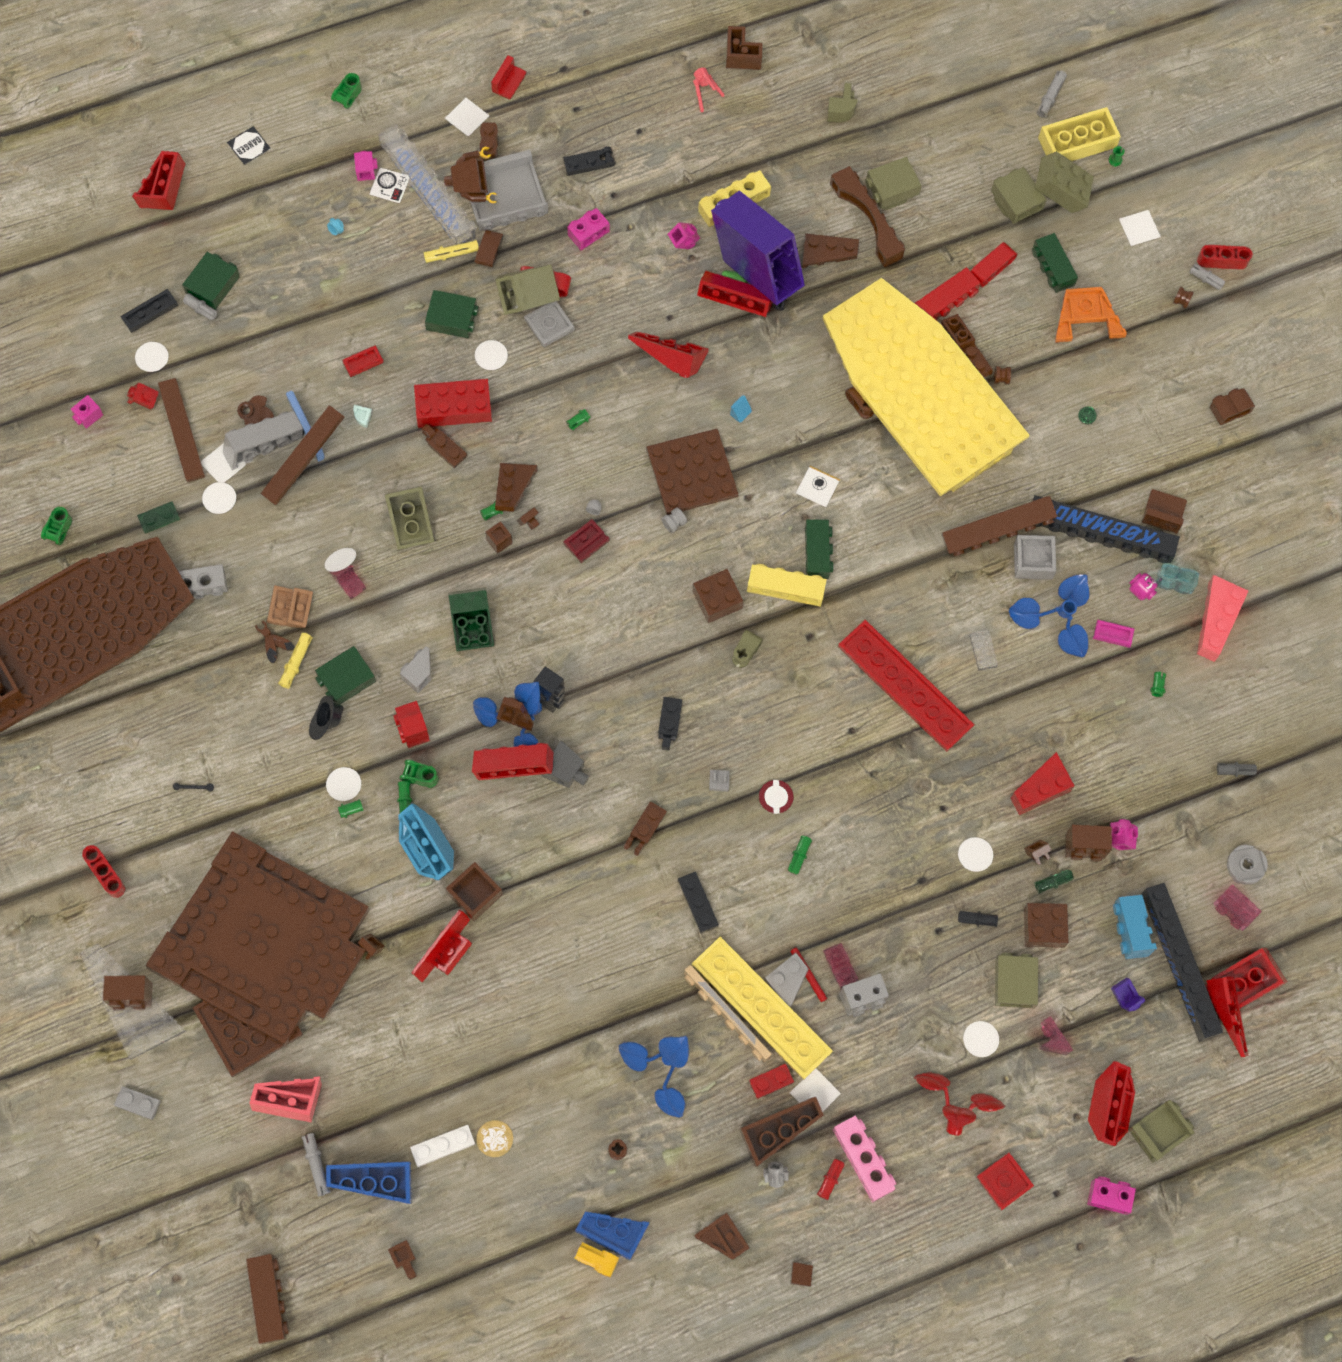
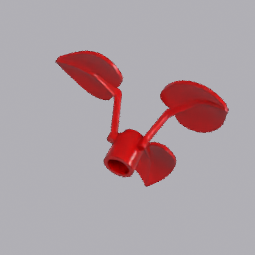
[914,1072,1006,1136]

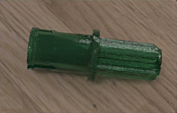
[1034,870,1074,894]

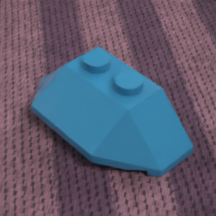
[398,803,454,880]

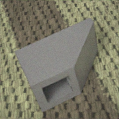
[400,646,431,693]

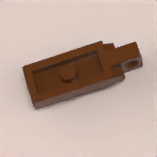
[421,424,467,469]

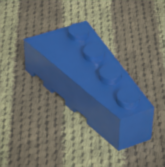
[326,1162,412,1204]

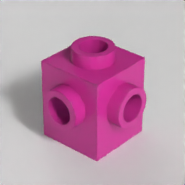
[668,222,700,250]
[1110,819,1138,851]

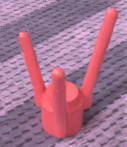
[693,68,725,113]

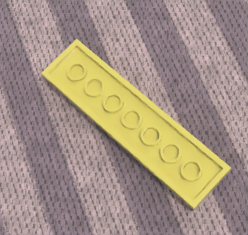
[692,937,833,1080]

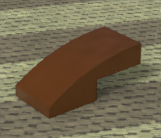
[475,230,503,267]

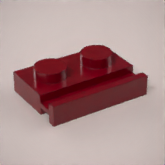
[563,519,610,563]

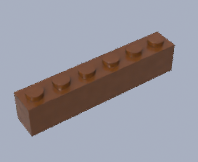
[941,495,1057,557]

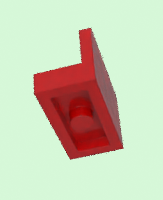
[491,55,526,100]

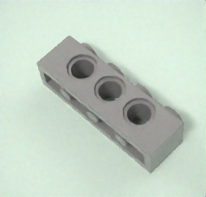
[178,564,228,599]

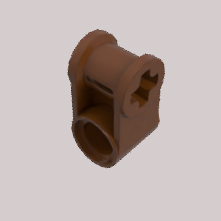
[845,386,874,419]

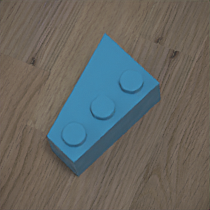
[1113,895,1157,959]

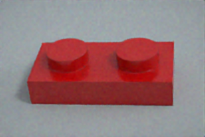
[749,1064,794,1100]

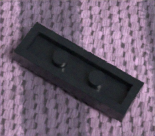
[120,288,178,333]
[677,871,719,934]

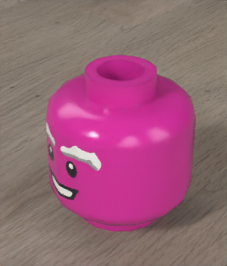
[1129,573,1158,601]

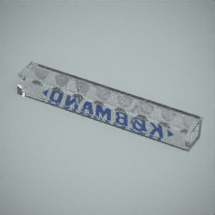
[378,124,477,245]

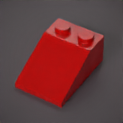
[1211,948,1288,1009]

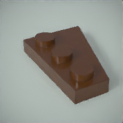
[495,463,537,512]

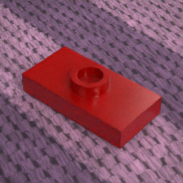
[342,345,384,378]

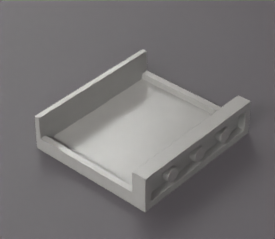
[470,150,548,231]

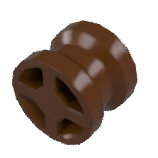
[1173,286,1194,309]
[994,366,1011,385]

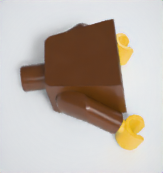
[444,147,497,203]

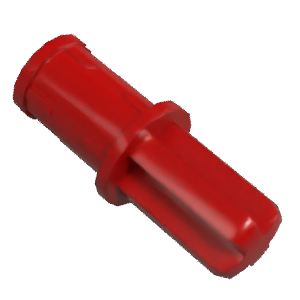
[817,1159,845,1200]

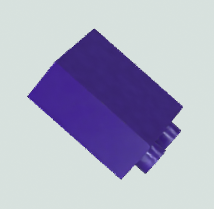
[711,190,805,305]

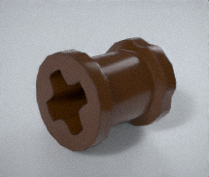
[608,1139,627,1160]

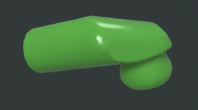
[722,270,747,283]

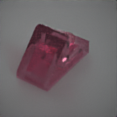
[329,565,366,599]
[1039,1016,1073,1056]

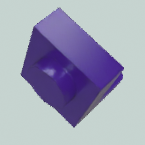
[1111,977,1145,1011]

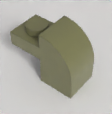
[827,83,858,123]

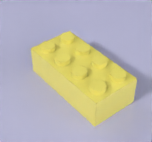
[1038,107,1121,161]

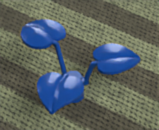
[1009,575,1089,657]
[473,682,542,747]
[619,1036,689,1117]

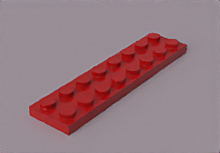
[838,620,975,752]

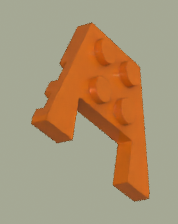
[1055,287,1127,342]

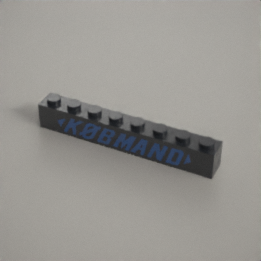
[1032,495,1180,563]
[1141,882,1223,1043]

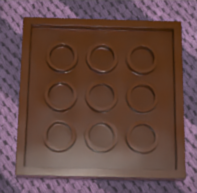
[646,428,739,515]
[193,1001,303,1078]

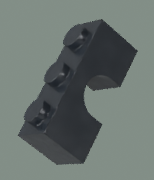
[534,666,565,713]

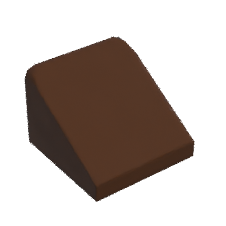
[790,1262,813,1287]

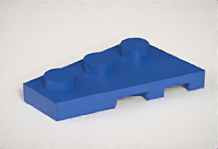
[575,1211,650,1260]

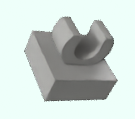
[709,770,730,792]

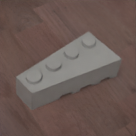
[223,411,303,470]

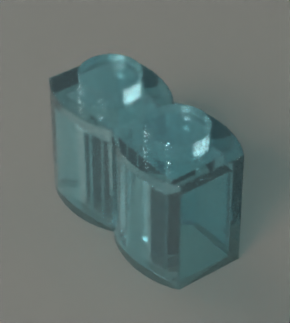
[1156,564,1199,594]

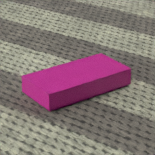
[1093,620,1134,648]

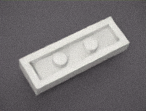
[410,1125,475,1167]

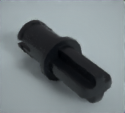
[958,911,998,927]

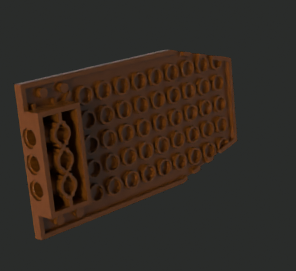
[0,537,195,733]

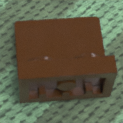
[1141,489,1187,534]

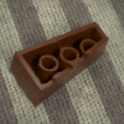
[739,1096,824,1167]

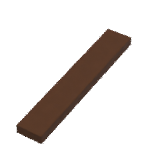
[158,378,205,483]
[260,405,345,505]

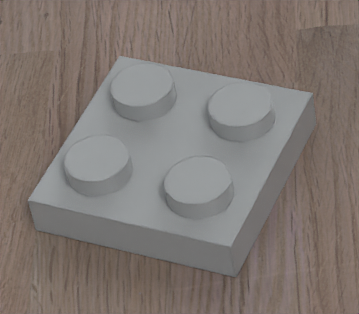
[524,301,574,348]

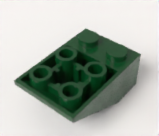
[448,587,494,652]

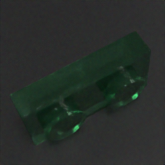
[137,501,180,534]

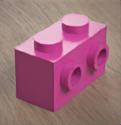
[568,208,609,251]
[1087,1176,1136,1215]

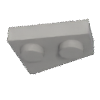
[765,953,809,1008]

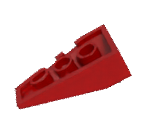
[628,331,709,378]
[1205,976,1249,1057]

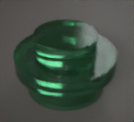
[1078,406,1097,425]

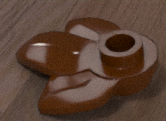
[237,395,274,426]

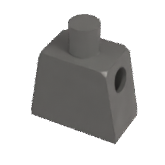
[541,741,590,788]

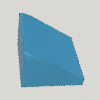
[730,395,752,423]

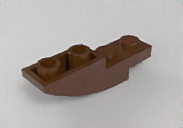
[942,314,993,378]

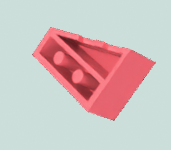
[249,1076,322,1123]

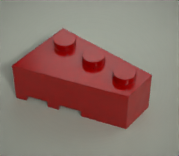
[132,151,185,210]
[1010,752,1075,815]

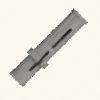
[1037,70,1067,118]
[301,1133,331,1197]

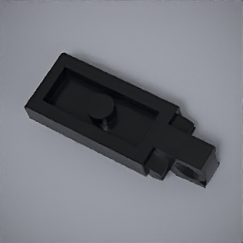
[658,697,683,751]

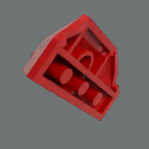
[1088,1061,1135,1147]

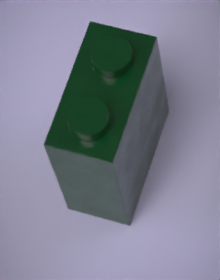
[182,251,240,310]
[425,290,479,339]
[315,646,376,705]

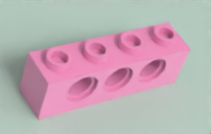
[833,1116,896,1203]

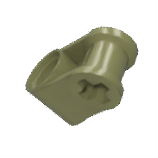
[732,630,763,668]

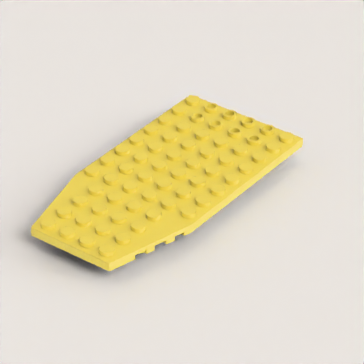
[822,278,1029,497]

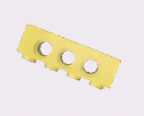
[698,170,771,227]

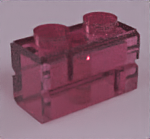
[1213,884,1262,931]

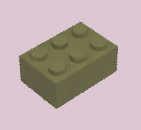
[1035,151,1094,213]

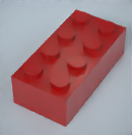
[414,379,492,428]

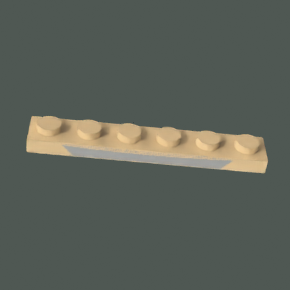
[684,965,772,1063]

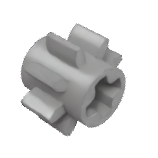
[763,1162,789,1188]

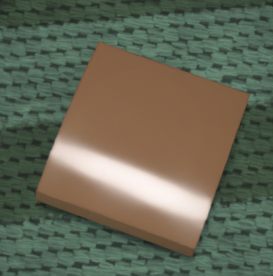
[266,585,313,628]

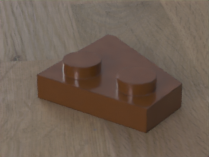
[496,697,534,731]
[694,1213,750,1260]

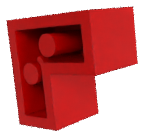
[393,701,430,748]

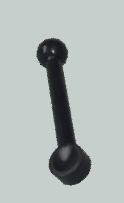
[173,783,214,792]

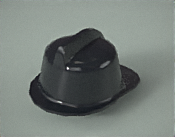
[309,696,344,740]

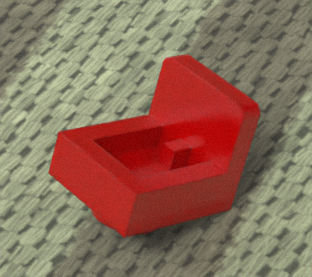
[127,382,159,410]

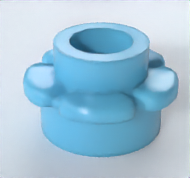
[327,218,344,235]

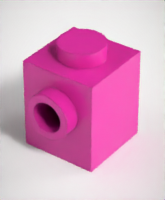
[354,151,378,181]
[71,395,103,429]

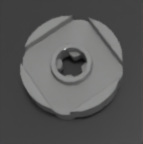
[1227,845,1268,885]

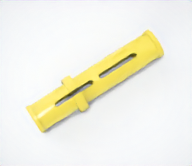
[424,240,479,263]
[278,633,313,689]

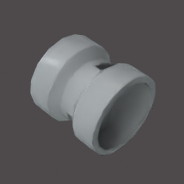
[661,508,687,533]

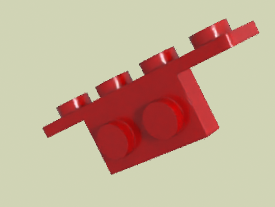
[412,910,472,982]

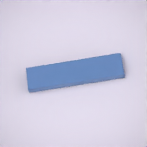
[286,391,325,462]

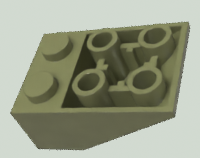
[495,264,560,315]

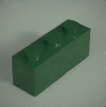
[1032,233,1078,293]
[805,519,833,579]

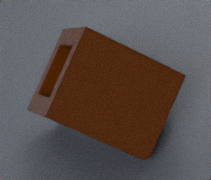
[485,521,513,554]

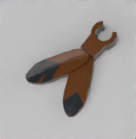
[255,621,295,663]

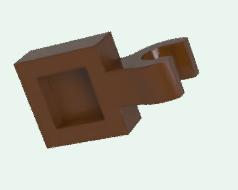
[388,1240,417,1280]

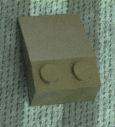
[385,485,435,550]

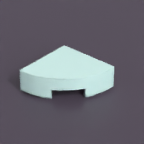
[353,405,372,428]

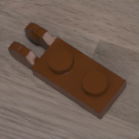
[623,801,667,856]

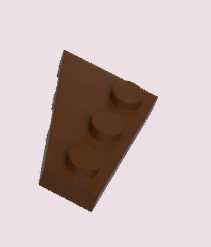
[802,233,859,268]

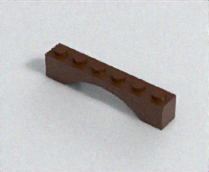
[830,166,905,268]

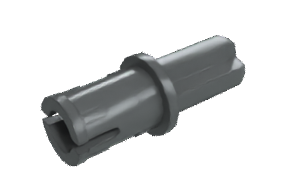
[1217,762,1257,777]

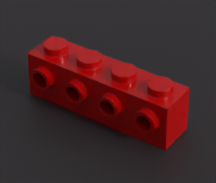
[697,271,772,317]
[472,743,554,780]

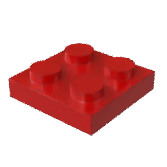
[976,1153,1034,1211]

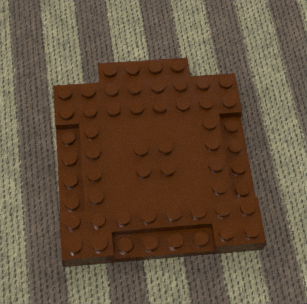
[145,831,369,1047]

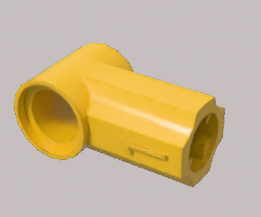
[575,1242,619,1278]

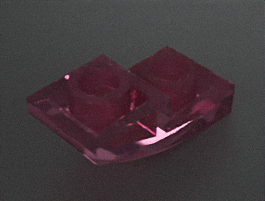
[823,943,859,990]

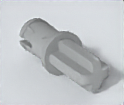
[1189,263,1225,290]
[183,293,217,320]

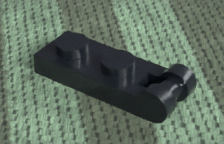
[563,146,616,176]

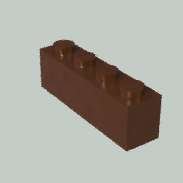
[246,1254,289,1345]

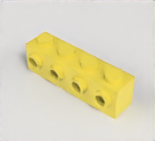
[747,564,827,607]

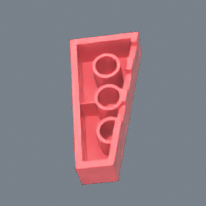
[1197,575,1248,662]

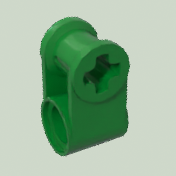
[331,73,362,109]
[41,507,72,546]
[399,760,439,788]

